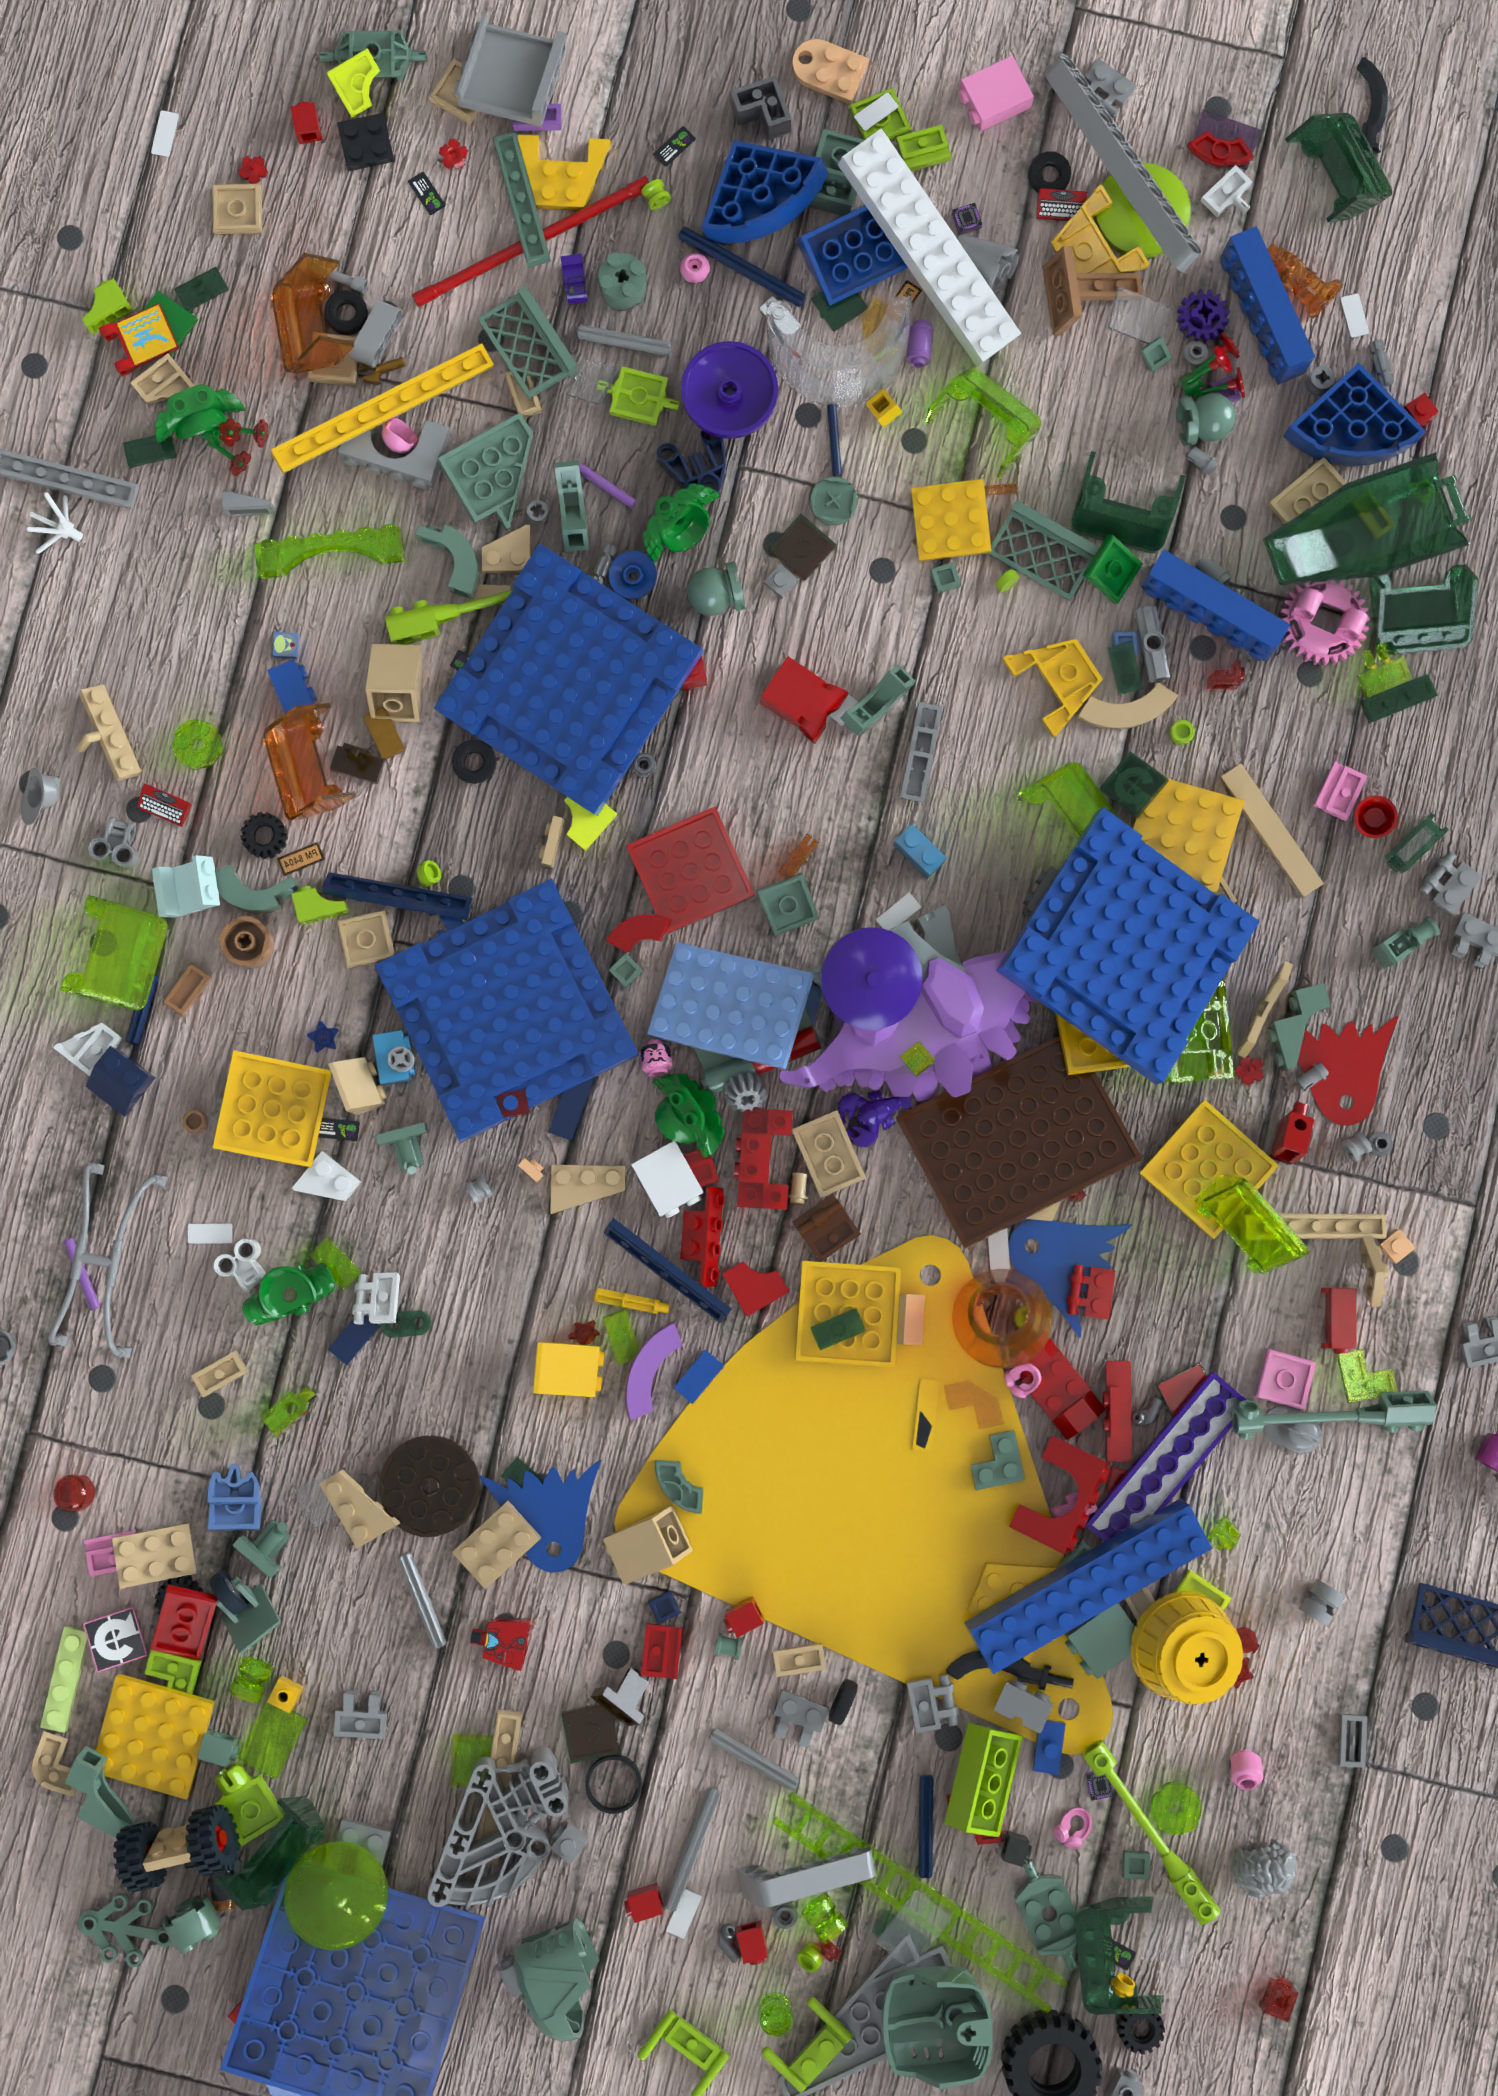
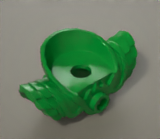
[155,384,245,444]
[643,484,721,563]
[652,1073,724,1158]
[242,1263,335,1325]

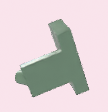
[375,1122,429,1174]
[233,1520,292,1578]

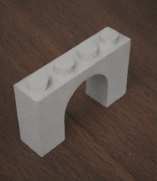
[338,398,451,489]

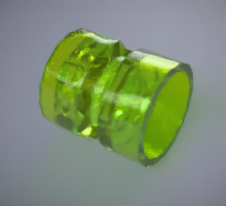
[229,1656,274,1703]
[801,1893,849,1944]
[759,1992,793,2037]

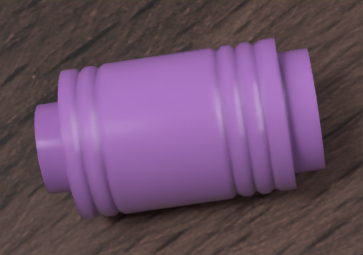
[907,320,934,368]

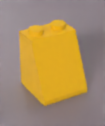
[533,1341,605,1397]

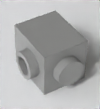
[550,1821,588,1865]
[1103,2067,1144,2096]

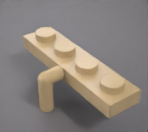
[76,684,142,781]

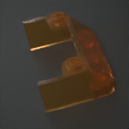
[272,252,354,374]
[264,703,356,820]

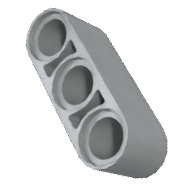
[350,300,402,368]

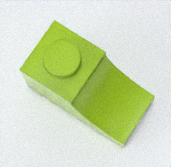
[81,278,134,335]
[292,886,350,925]

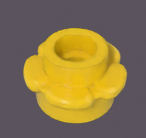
[1111,1973,1135,1998]

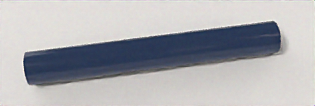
[827,404,842,477]

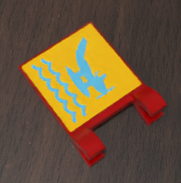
[99,303,180,377]

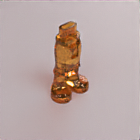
[1267,243,1344,319]

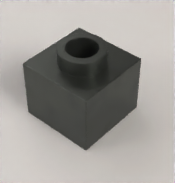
[1000,1830,1032,1867]

